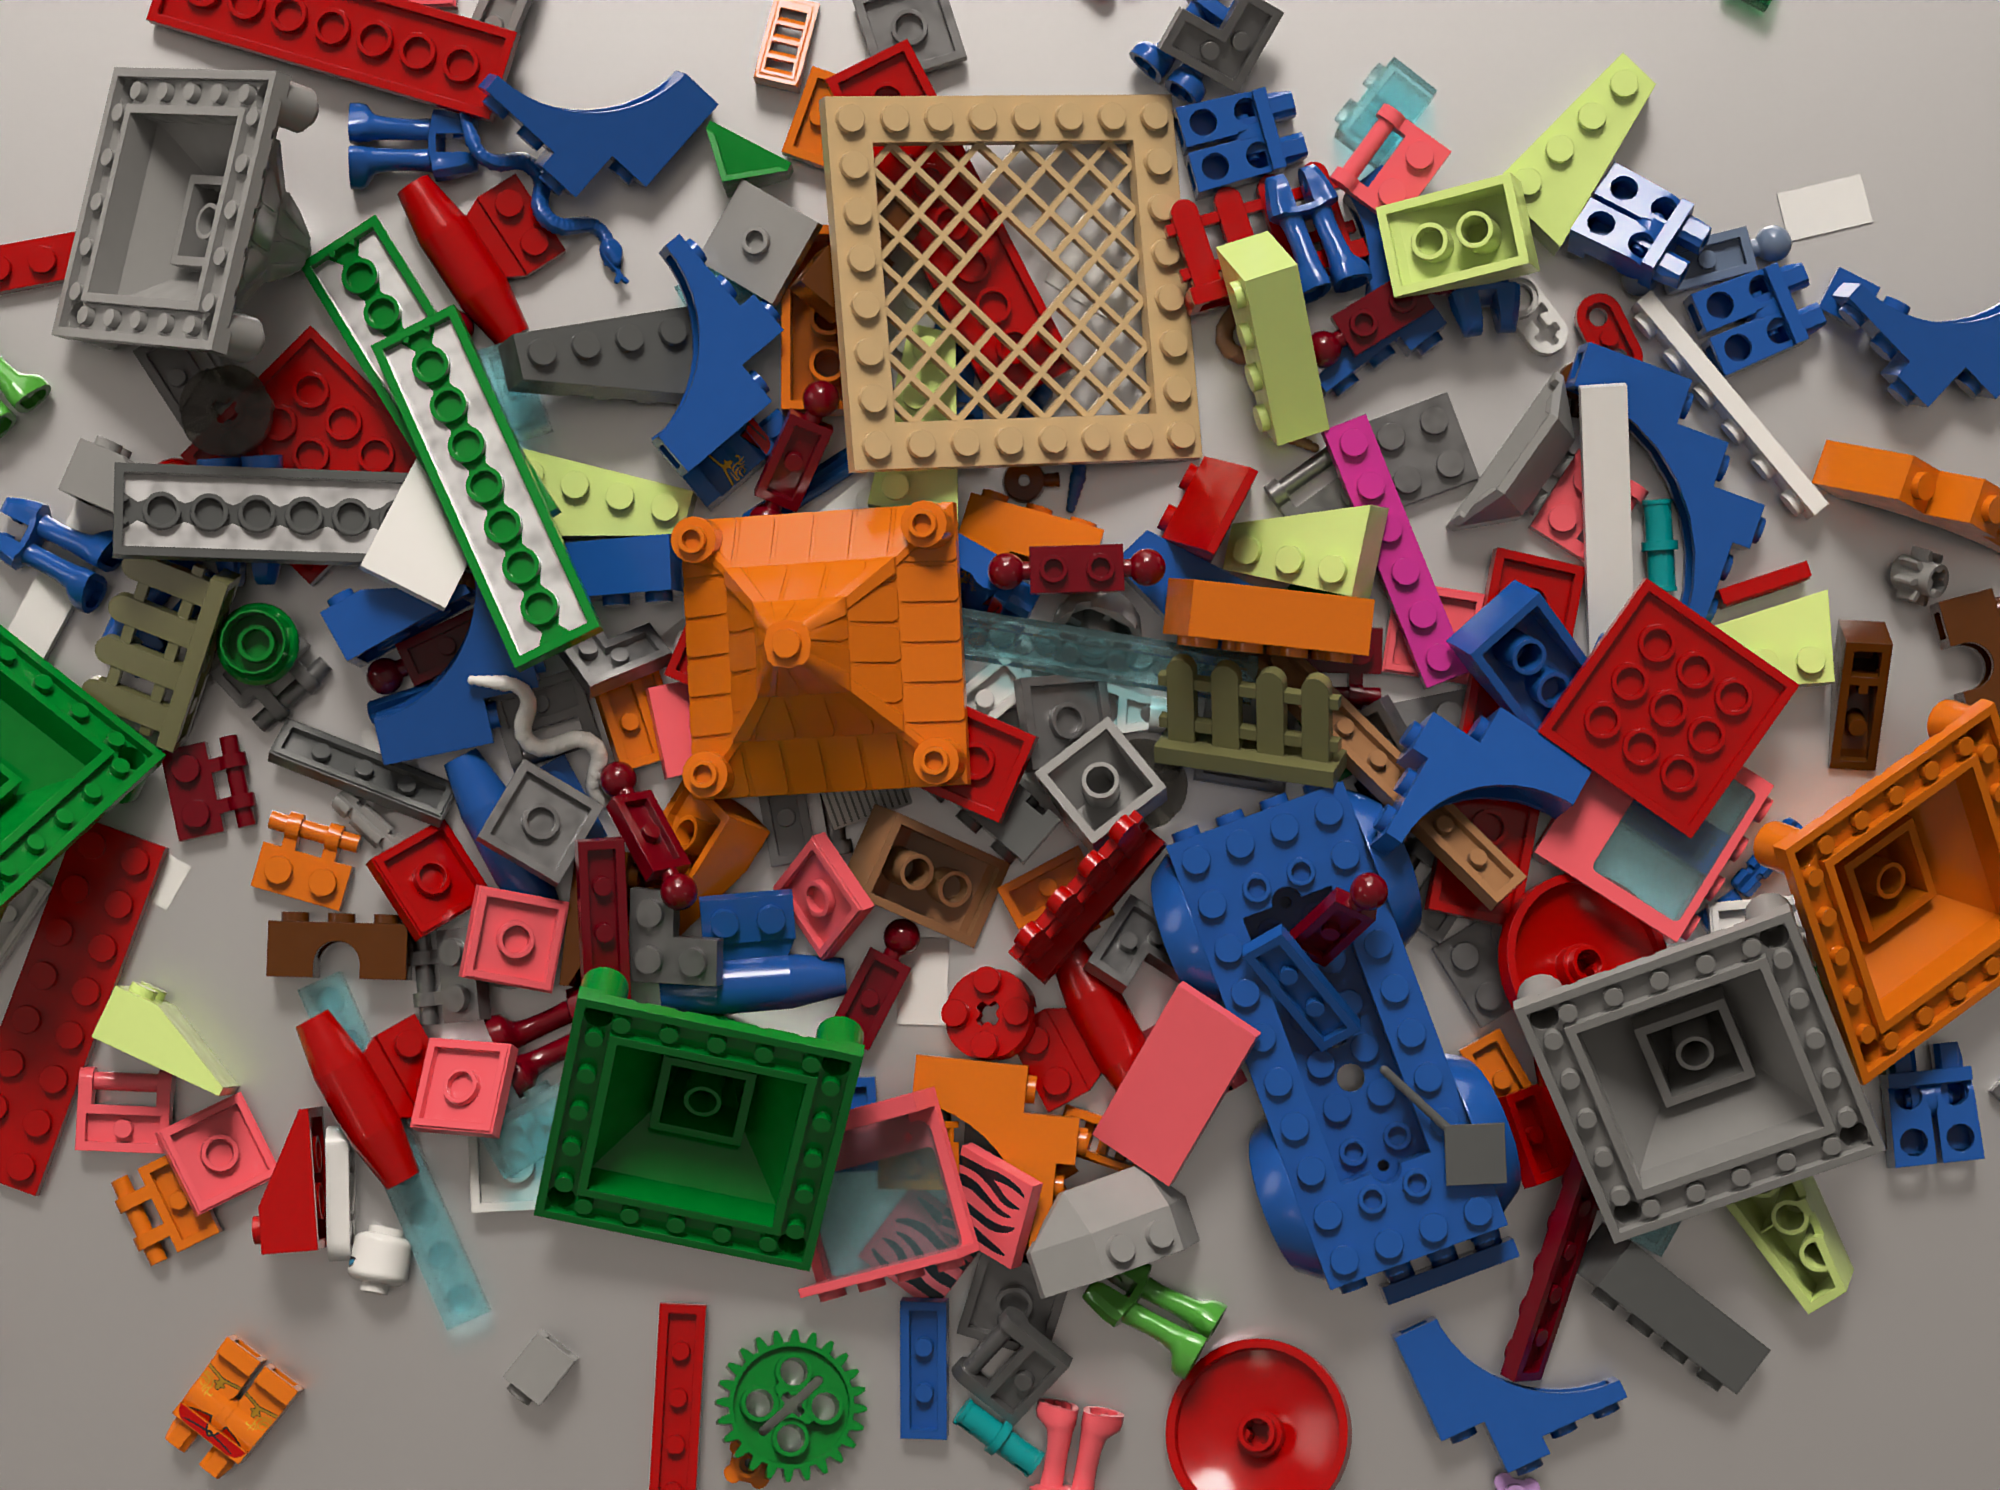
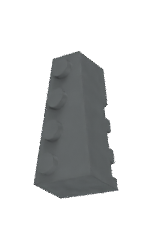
[927,784,1061,865]
[1577,1223,1771,1395]

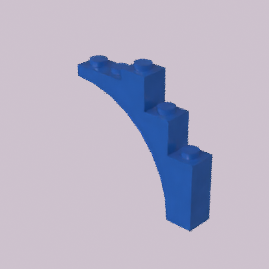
[1565,342,1766,623]

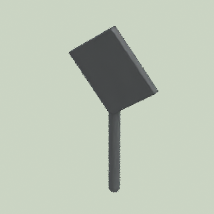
[1380,1066,1507,1186]

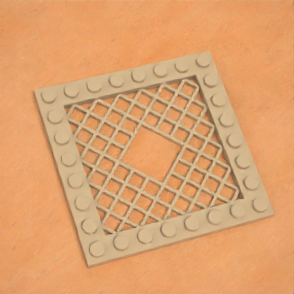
[819,94,1203,473]

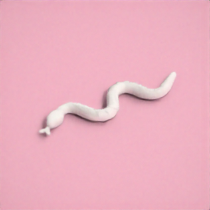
[467,675,661,810]

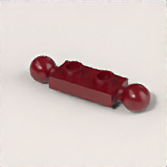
[1311,280,1455,368]
[749,380,840,516]
[988,544,1166,595]
[366,608,474,694]
[600,761,698,911]
[1289,872,1388,967]
[835,919,920,1051]

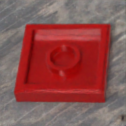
[366,819,488,942]

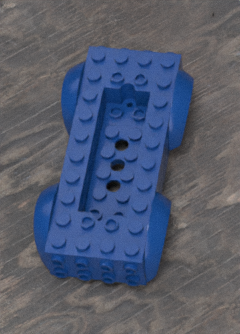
[1151,781,1521,1294]

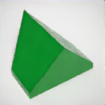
[706,121,794,198]

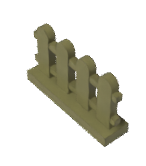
[82,559,242,753]
[1154,653,1347,789]

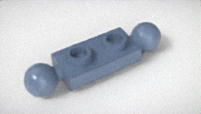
[1621,225,1792,296]

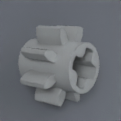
[1890,546,1949,607]

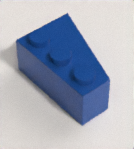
[565,534,684,607]

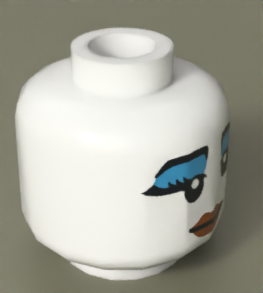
[348,1225,413,1295]

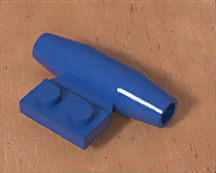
[444,748,608,900]
[659,889,847,1015]

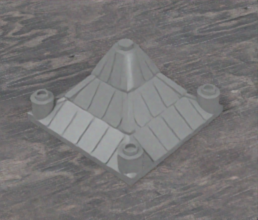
[51,67,319,363]
[1513,893,1886,1244]

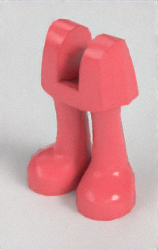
[1029,1398,1124,1490]

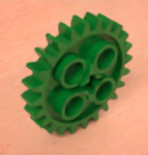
[714,1329,867,1483]

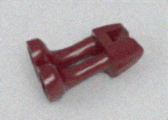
[484,985,581,1099]

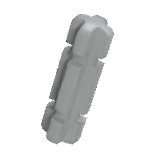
[332,790,405,853]

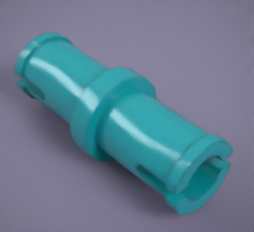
[1641,499,1679,592]
[952,1398,1045,1478]

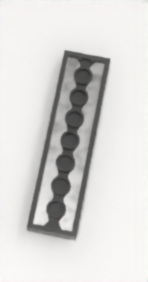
[112,462,471,570]

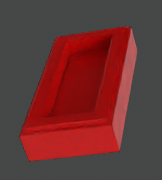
[1714,560,1812,610]

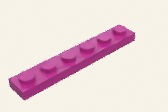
[1321,414,1469,690]

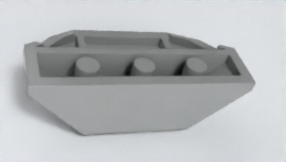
[1446,371,1575,531]
[1026,1165,1200,1299]

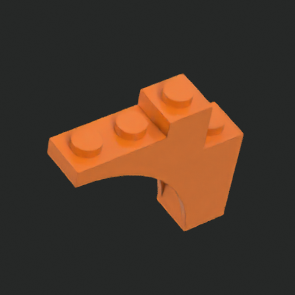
[1812,440,2000,553]
[913,1054,1088,1249]

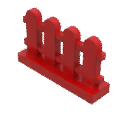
[1164,162,1369,317]
[1008,810,1167,985]

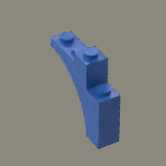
[478,71,719,197]
[1319,165,1447,398]
[652,234,784,477]
[1831,282,2000,407]
[374,580,546,765]
[1370,707,1592,856]
[1391,1316,1627,1476]

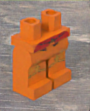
[165,1335,304,1479]

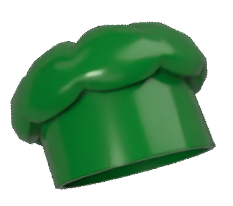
[216,603,300,686]

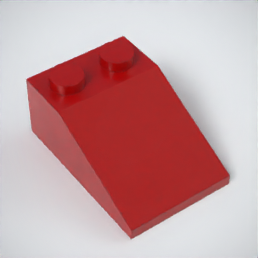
[1157,456,1258,563]
[252,1106,327,1255]

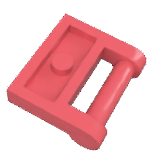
[1329,103,1452,215]
[1528,449,1649,562]
[75,1066,176,1154]

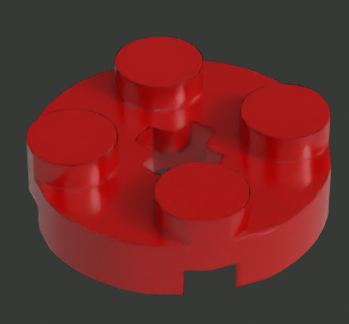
[941,966,1037,1061]

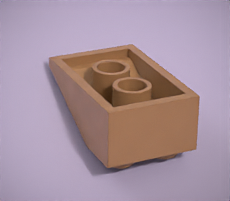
[848,804,1010,948]

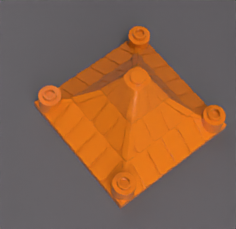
[671,500,971,800]
[1753,698,2000,1085]

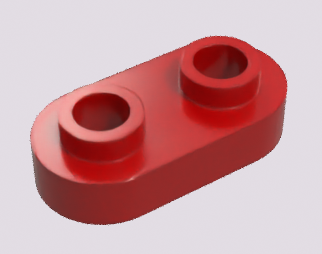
[1574,293,1643,361]

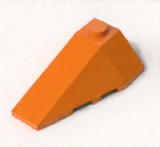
[628,780,770,936]

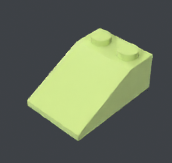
[1376,173,1540,299]
[92,981,239,1096]

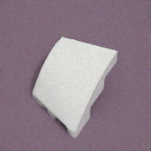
[359,458,468,611]

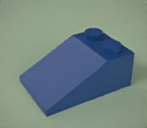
[1446,580,1587,730]
[320,584,475,668]

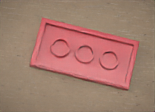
[1092,981,1261,1187]

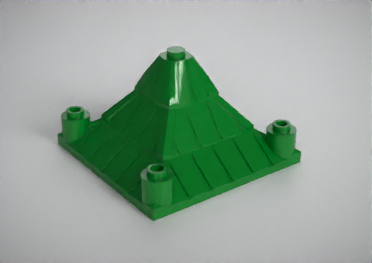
[0,625,166,922]
[534,967,865,1272]

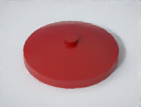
[1498,873,1667,1011]
[1166,1338,1352,1490]

